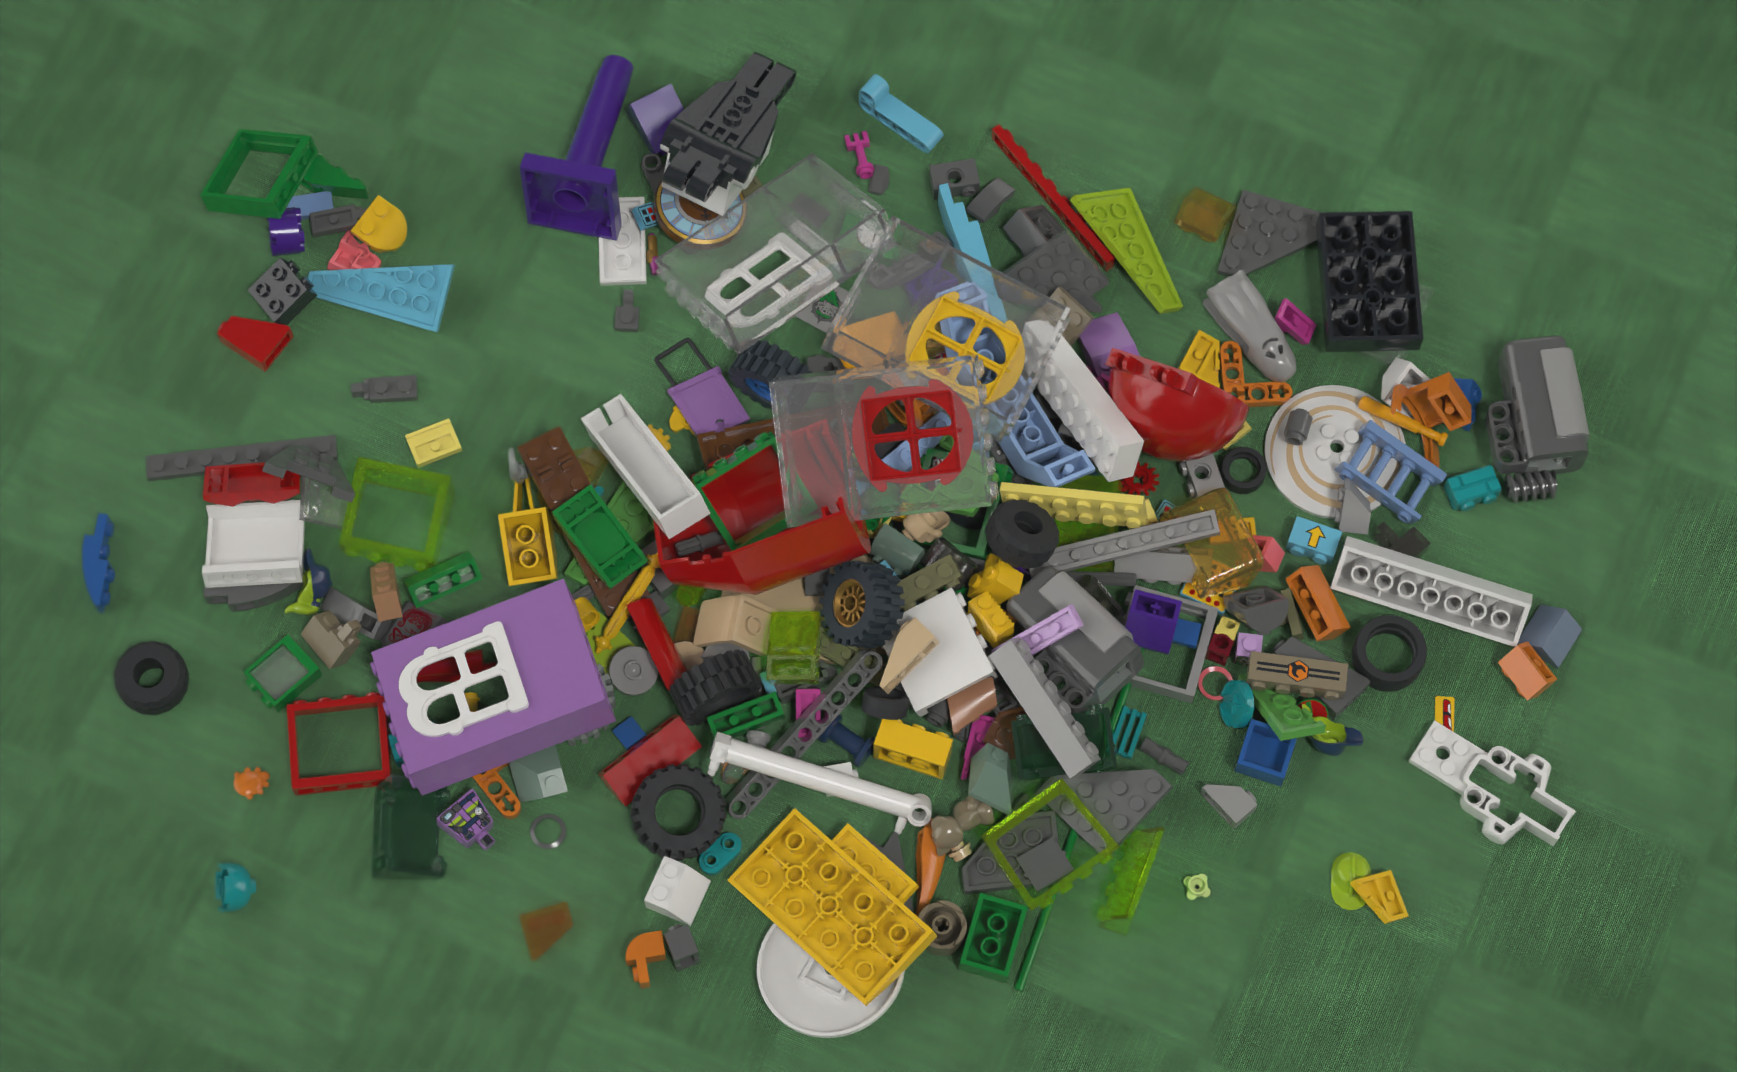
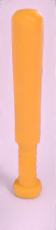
[1358,396,1449,447]

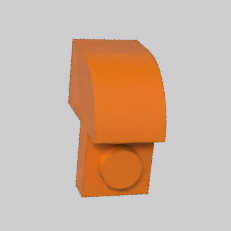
[626,930,666,989]

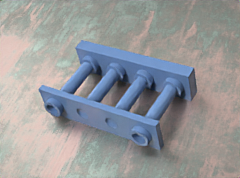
[1334,420,1447,524]

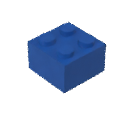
[1234,719,1297,786]

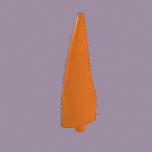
[915,818,946,917]

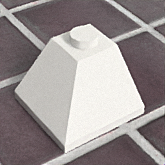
[1381,357,1431,419]

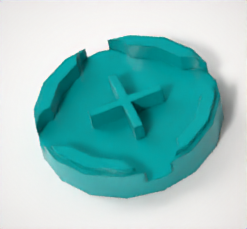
[1219,680,1254,728]

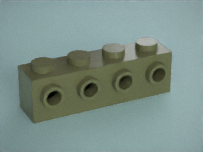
[897,554,964,612]

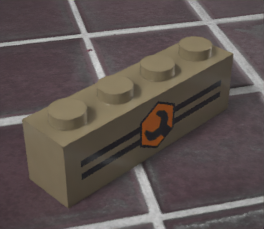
[1246,651,1348,701]

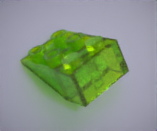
[766,611,820,684]

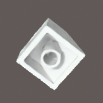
[644,856,711,926]

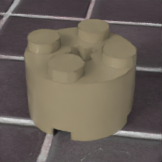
[918,900,967,956]

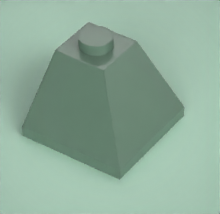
[968,743,1014,815]
[509,745,568,802]

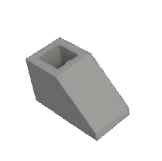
[1334,478,1371,534]

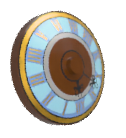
[654,180,746,249]

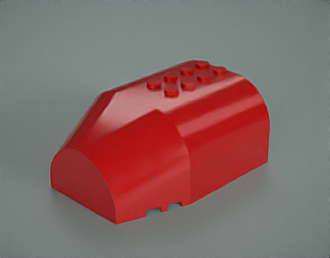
[653,418,871,595]

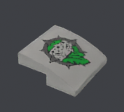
[796,281,861,337]

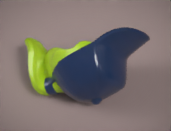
[284,548,333,615]
[1302,704,1363,756]

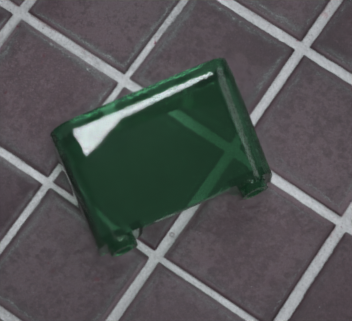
[1011,704,1118,781]
[371,774,450,880]

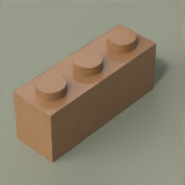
[370,562,403,622]

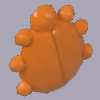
[233,767,270,800]

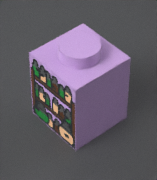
[1234,632,1263,666]

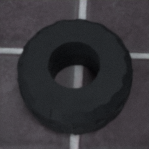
[985,499,1059,569]
[114,641,189,716]

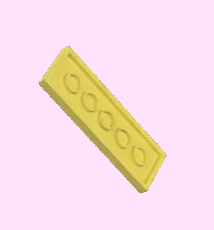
[1000,482,1148,529]

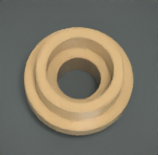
[948,840,972,862]

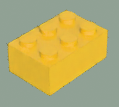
[873,719,953,780]

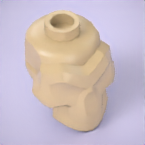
[903,507,950,543]

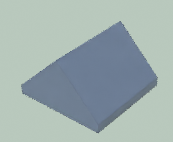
[1517,604,1582,669]

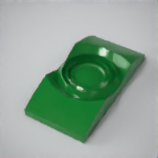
[552,484,649,589]

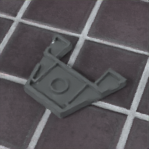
[262,445,355,503]

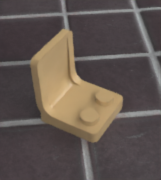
[693,594,778,656]

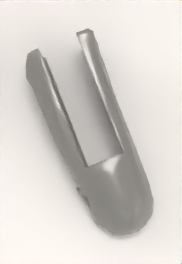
[1202,269,1297,383]

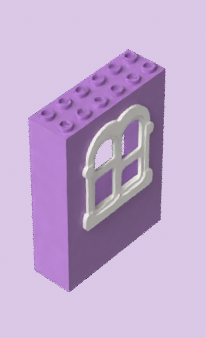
[370,579,616,796]

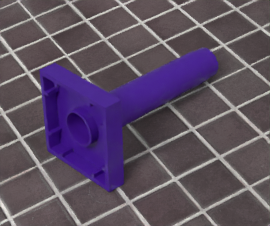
[520,55,634,241]

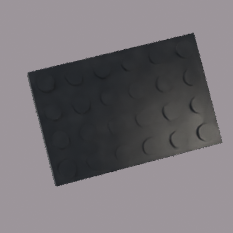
[1316,211,1424,352]

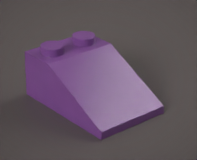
[1078,312,1140,385]

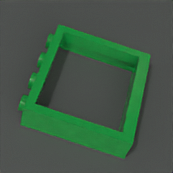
[200,129,318,219]
[691,431,819,551]
[901,448,1014,560]

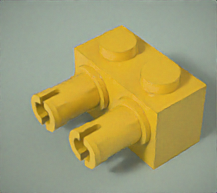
[967,554,1024,605]

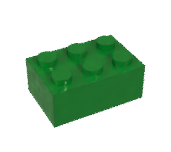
[959,893,1028,984]

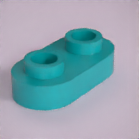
[699,833,742,876]

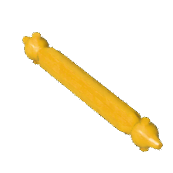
[594,552,661,654]

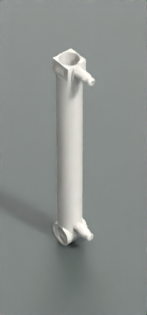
[707,732,932,835]

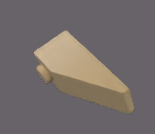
[879,617,940,694]

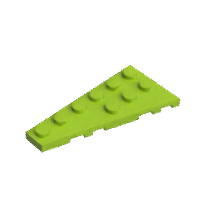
[1070,188,1183,314]

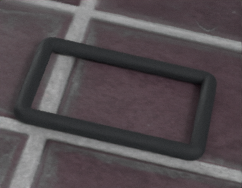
[655,338,712,387]

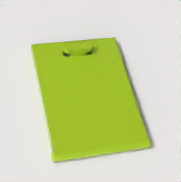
[586,611,637,684]

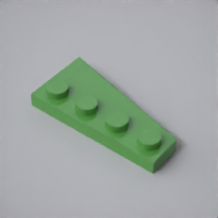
[1238,673,1326,741]

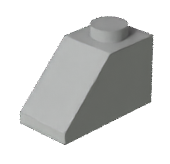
[1200,784,1258,830]

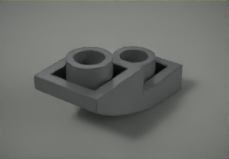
[966,178,1015,223]

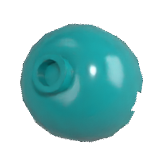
[215,863,256,913]

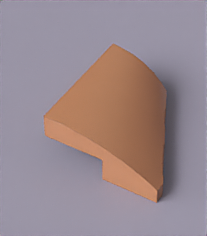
[947,677,997,735]

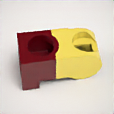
[1205,616,1241,666]

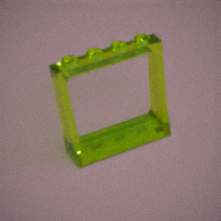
[980,778,1120,911]

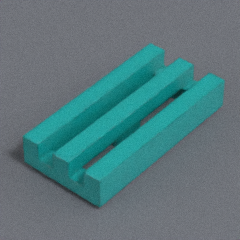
[1108,706,1147,760]

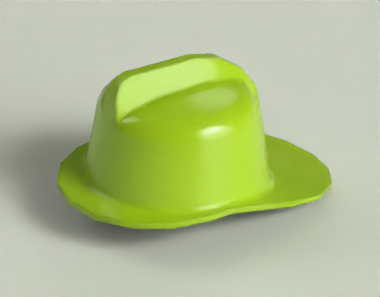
[1331,852,1371,910]

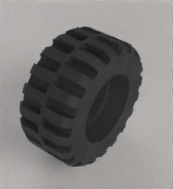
[630,764,726,861]

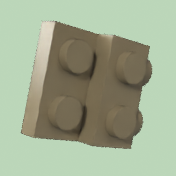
[1027,287,1095,347]

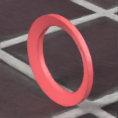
[1198,666,1233,700]

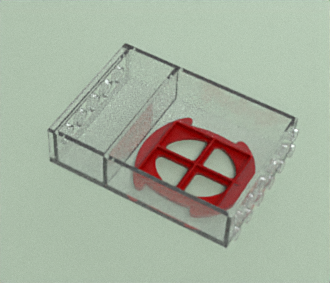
[769,354,998,528]

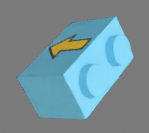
[1286,516,1342,565]

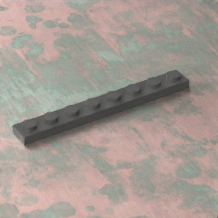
[146,435,338,481]

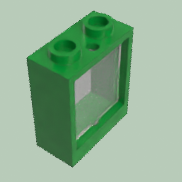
[243,635,322,713]

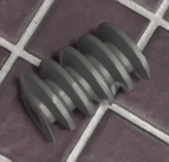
[1505,470,1557,503]

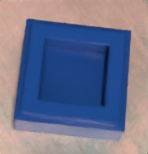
[1172,618,1202,649]
[612,716,646,751]

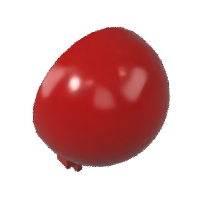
[1105,348,1249,462]

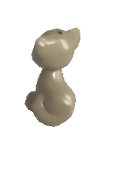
[931,795,995,856]

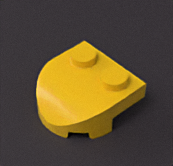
[351,195,407,253]

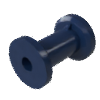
[818,714,876,768]

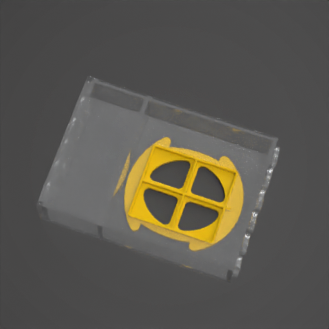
[821,215,1070,442]

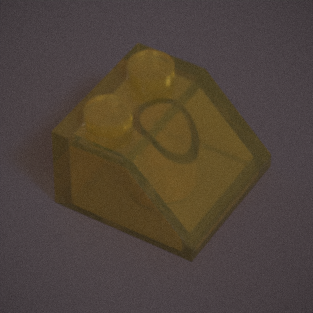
[1174,187,1237,243]

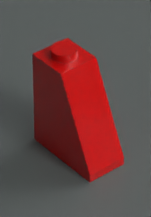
[217,316,294,372]

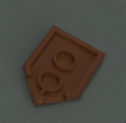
[982,707,1051,760]

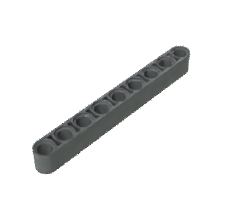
[725,648,882,819]

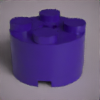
[267,207,305,256]

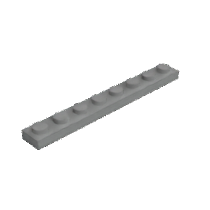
[1029,509,1220,578]

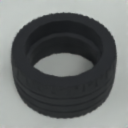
[1352,615,1427,692]

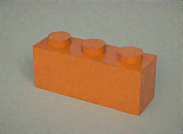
[1285,565,1351,642]

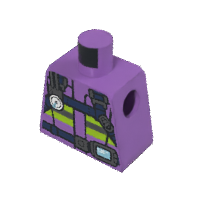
[436,789,496,851]

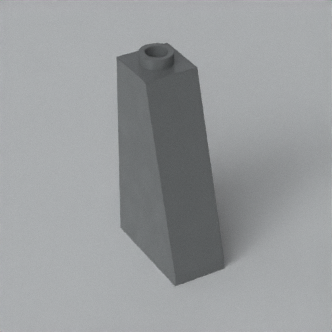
[1273,636,1371,720]

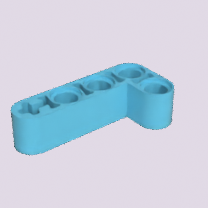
[859,74,944,153]

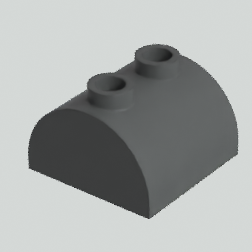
[1223,586,1289,635]

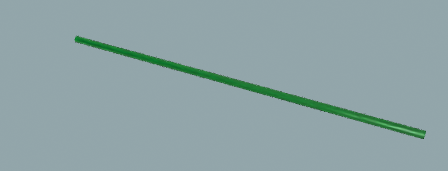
[1014,590,1164,992]

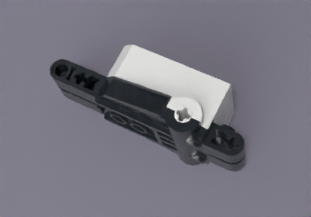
[660,51,797,216]

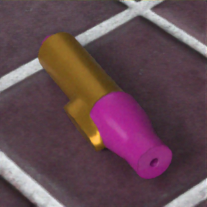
[646,233,660,276]

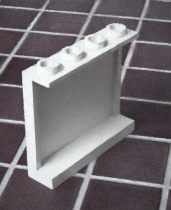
[202,500,306,588]
[883,587,998,717]

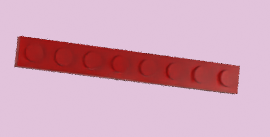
[992,124,1114,272]

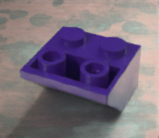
[1125,589,1182,655]

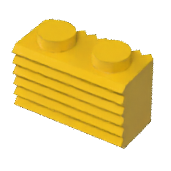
[968,591,1014,648]

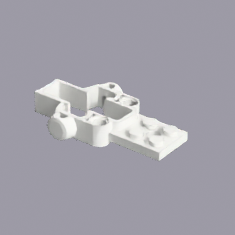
[1409,720,1576,846]

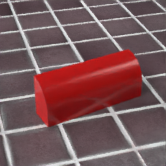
[626,598,688,691]
[598,714,702,807]

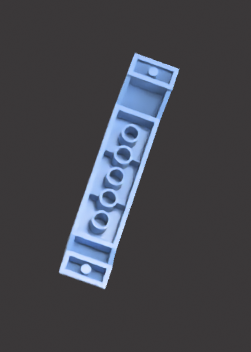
[935,279,1095,487]

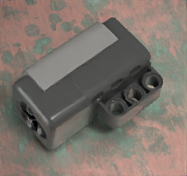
[1485,335,1590,477]
[1006,566,1144,717]

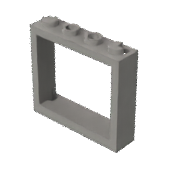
[1119,585,1219,703]

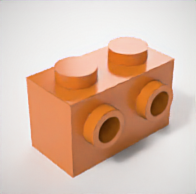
[1498,641,1558,701]

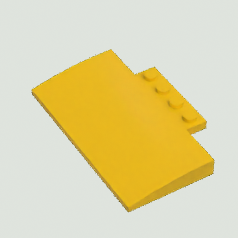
[727,808,937,1006]

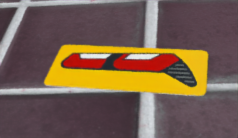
[1435,696,1455,732]

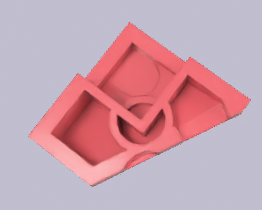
[327,230,382,270]

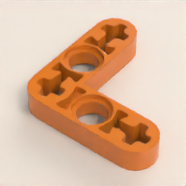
[1219,341,1292,407]
[472,763,521,819]

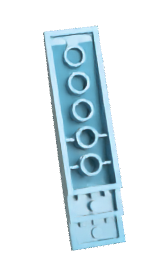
[938,183,1007,346]

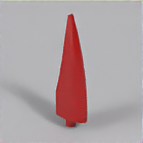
[417,649,496,683]

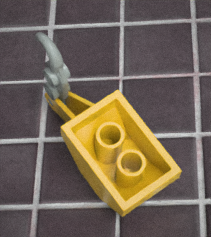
[498,447,558,586]

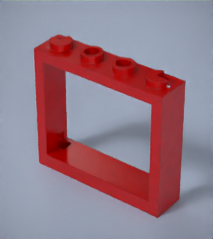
[287,692,393,796]

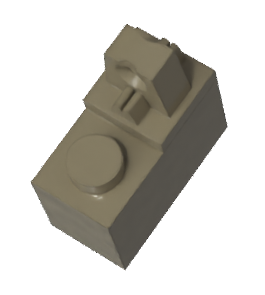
[301,610,362,669]

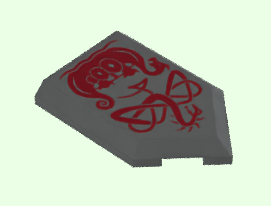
[381,601,447,647]

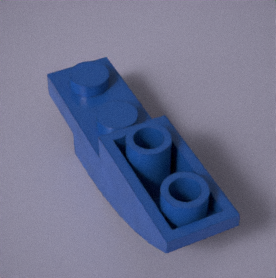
[82,513,115,613]

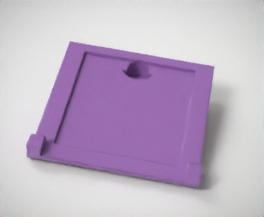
[667,366,750,435]

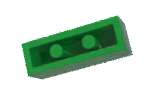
[403,551,483,608]
[707,692,785,738]

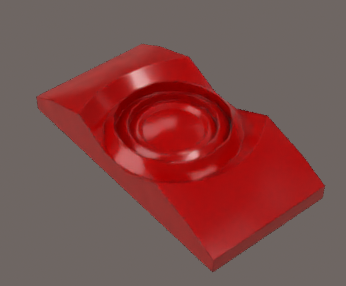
[203,462,301,507]

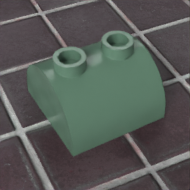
[871,523,928,580]

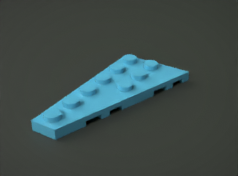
[308,264,455,332]

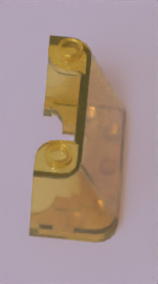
[1159,487,1264,599]

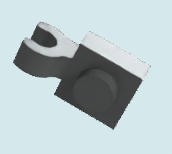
[614,289,640,332]

